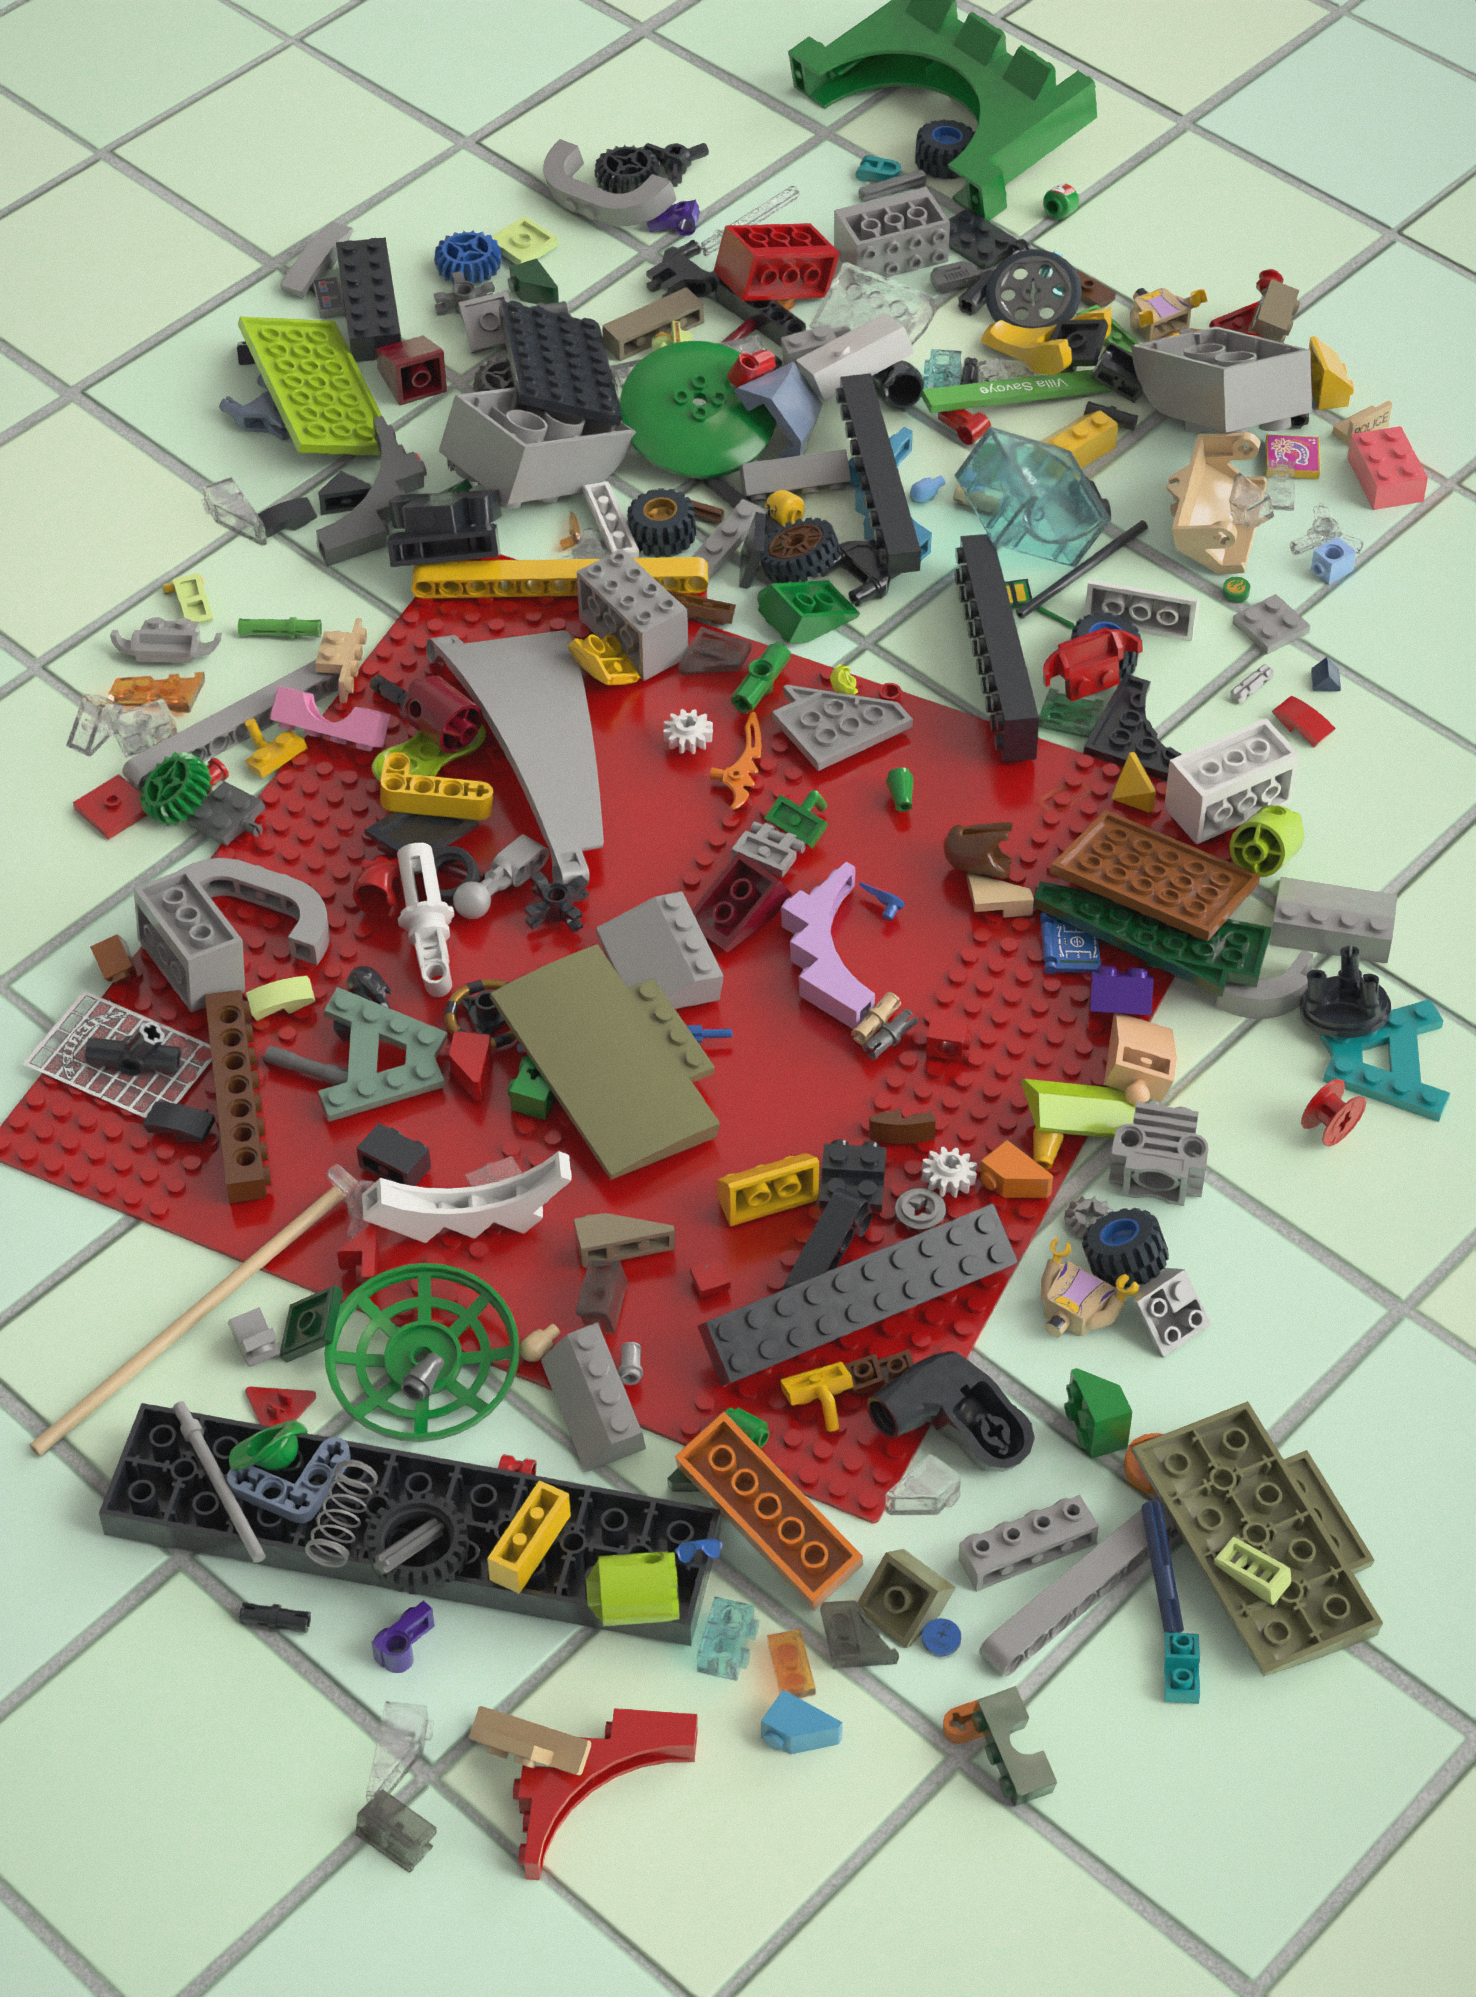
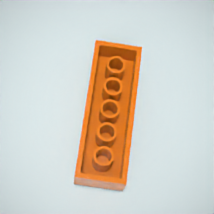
[674,1412,863,1611]

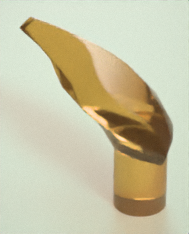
[559,512,582,551]

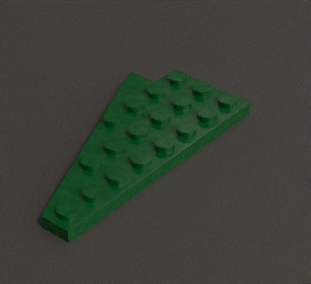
[1033,881,1272,997]

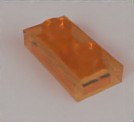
[767,1629,816,1698]

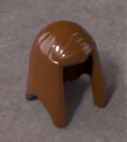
[943,822,1013,879]

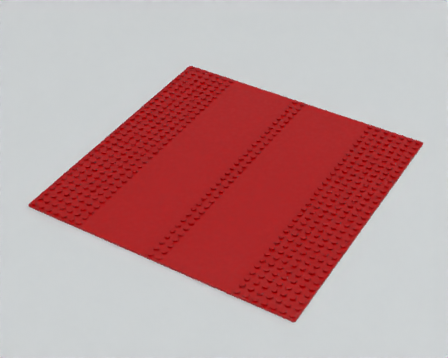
[0,554,1241,1524]

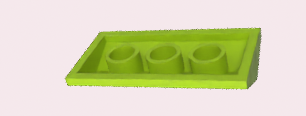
[1021,1079,1135,1138]

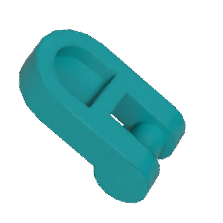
[855,155,901,182]

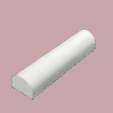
[583,481,639,558]

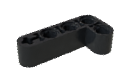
[783,1188,873,1290]

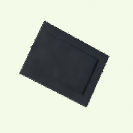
[364,812,479,859]

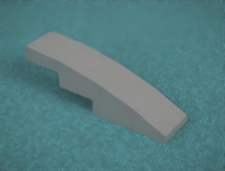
[280,221,354,298]

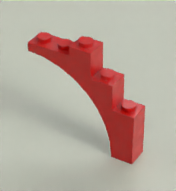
[513,1708,698,1880]

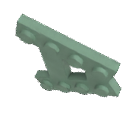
[318,987,447,1122]

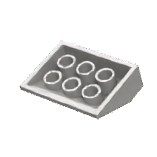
[1270,877,1397,964]
[596,892,724,1009]

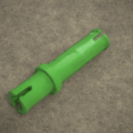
[238,617,322,639]

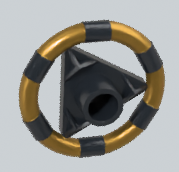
[444,979,517,1049]

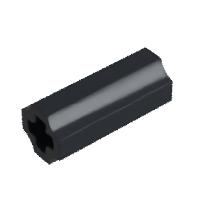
[958,269,993,316]

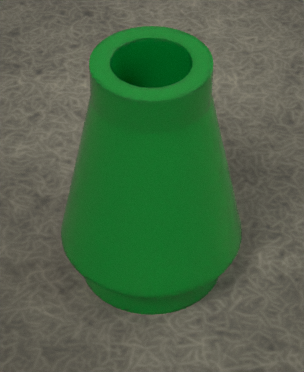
[885,767,914,812]

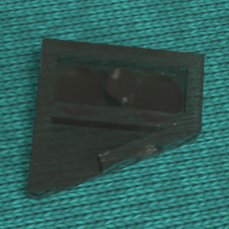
[678,627,752,675]
[820,1600,899,1669]

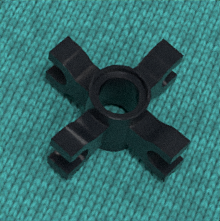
[524,872,589,933]

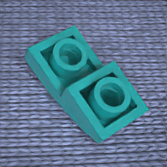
[1164,1632,1200,1704]

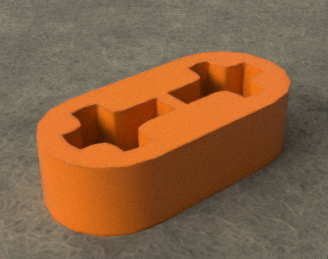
[943,1700,984,1744]

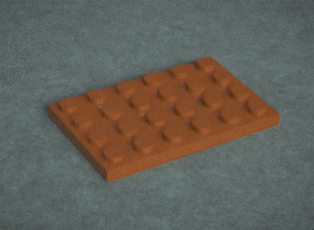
[1050,810,1261,941]

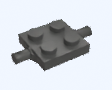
[186,781,266,846]

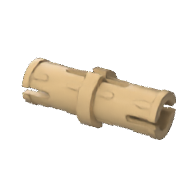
[851,992,901,1045]

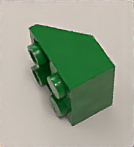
[1064,1368,1133,1459]

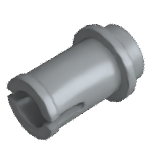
[618,1342,643,1385]

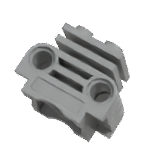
[1109,1101,1209,1206]

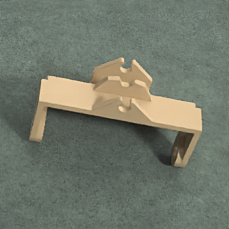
[1166,432,1267,574]

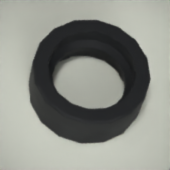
[422,846,481,905]

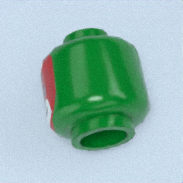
[1043,183,1079,220]

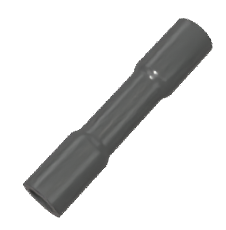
[264,1045,348,1085]

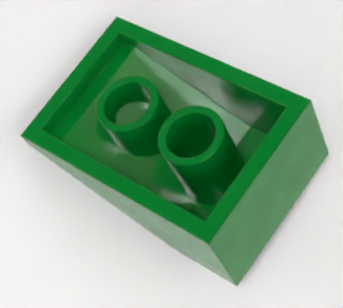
[758,580,860,644]

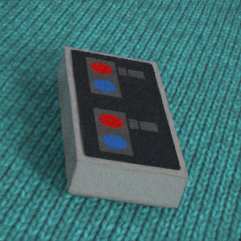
[313,276,345,318]

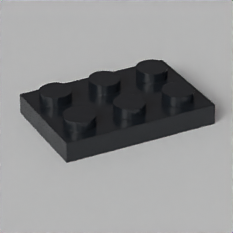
[948,208,1017,270]

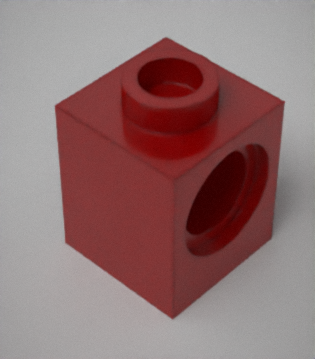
[926,1014,972,1062]

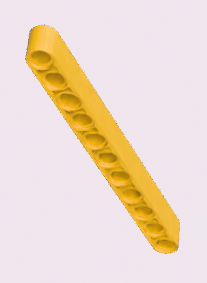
[411,557,708,599]

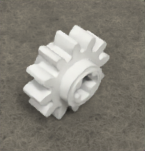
[663,709,713,754]
[921,1147,977,1198]

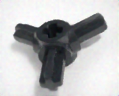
[644,143,709,187]

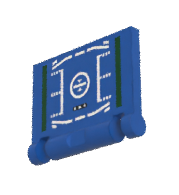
[1040,912,1101,974]

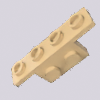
[315,618,367,703]
[469,1706,591,1775]

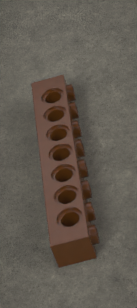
[205,990,271,1203]

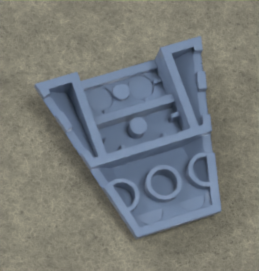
[734,361,823,458]

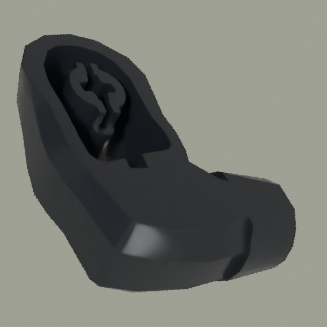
[867,1350,1035,1472]

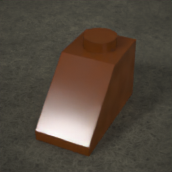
[90,934,136,984]

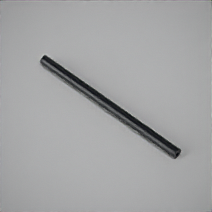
[1016,520,1148,619]

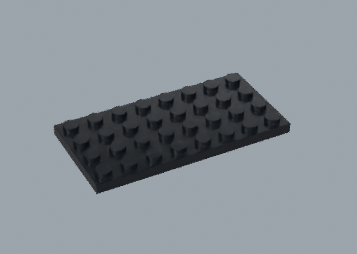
[499,301,623,426]

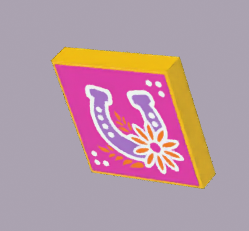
[1265,434,1320,479]

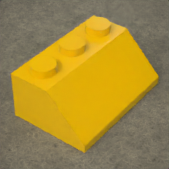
[1023,410,1118,482]
[717,1153,819,1227]

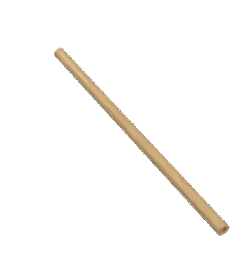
[29,1181,350,1457]

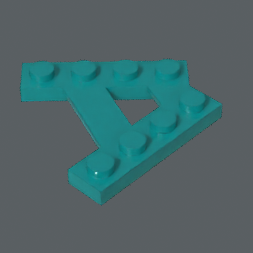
[1320,999,1450,1122]

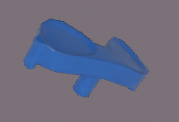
[674,1538,723,1563]

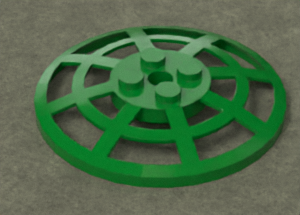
[324,1263,520,1442]

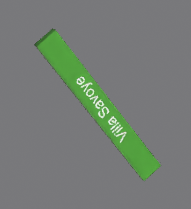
[921,369,1112,413]

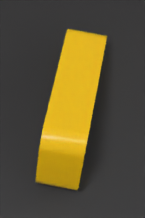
[380,752,493,820]

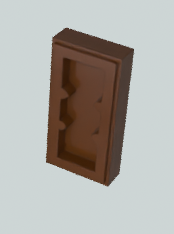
[1062,270,1116,309]

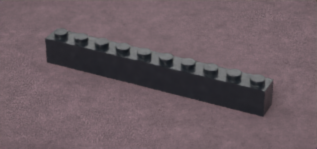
[835,373,921,575]

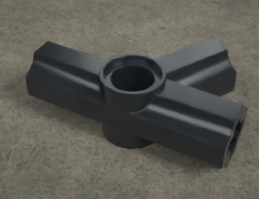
[85,1021,181,1076]

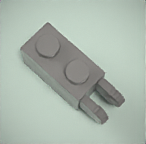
[781,324,851,370]

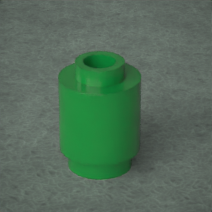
[725,1408,769,1448]

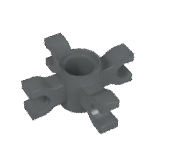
[434,271,495,315]

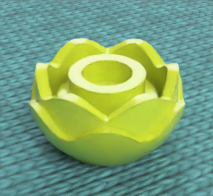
[830,664,858,695]

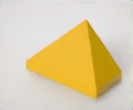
[1111,752,1156,812]

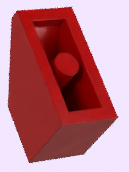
[445,1031,492,1101]

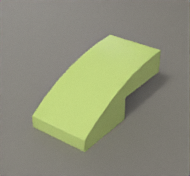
[173,573,213,623]
[246,976,315,1021]

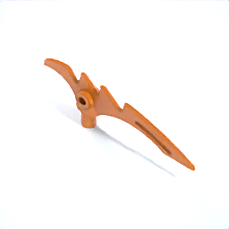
[710,712,762,809]

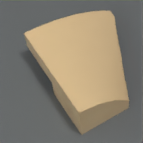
[967,873,1034,917]

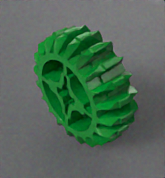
[139,751,212,826]

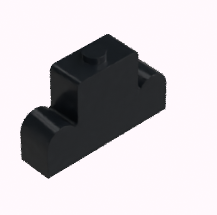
[389,490,502,534]
[387,523,501,567]

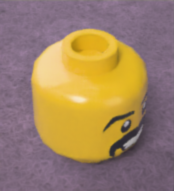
[765,490,805,528]

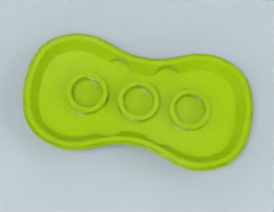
[372,724,486,782]

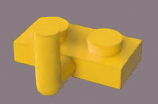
[244,718,308,779]
[780,1362,854,1432]

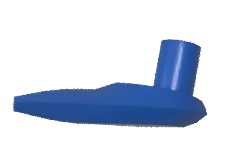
[859,882,905,922]

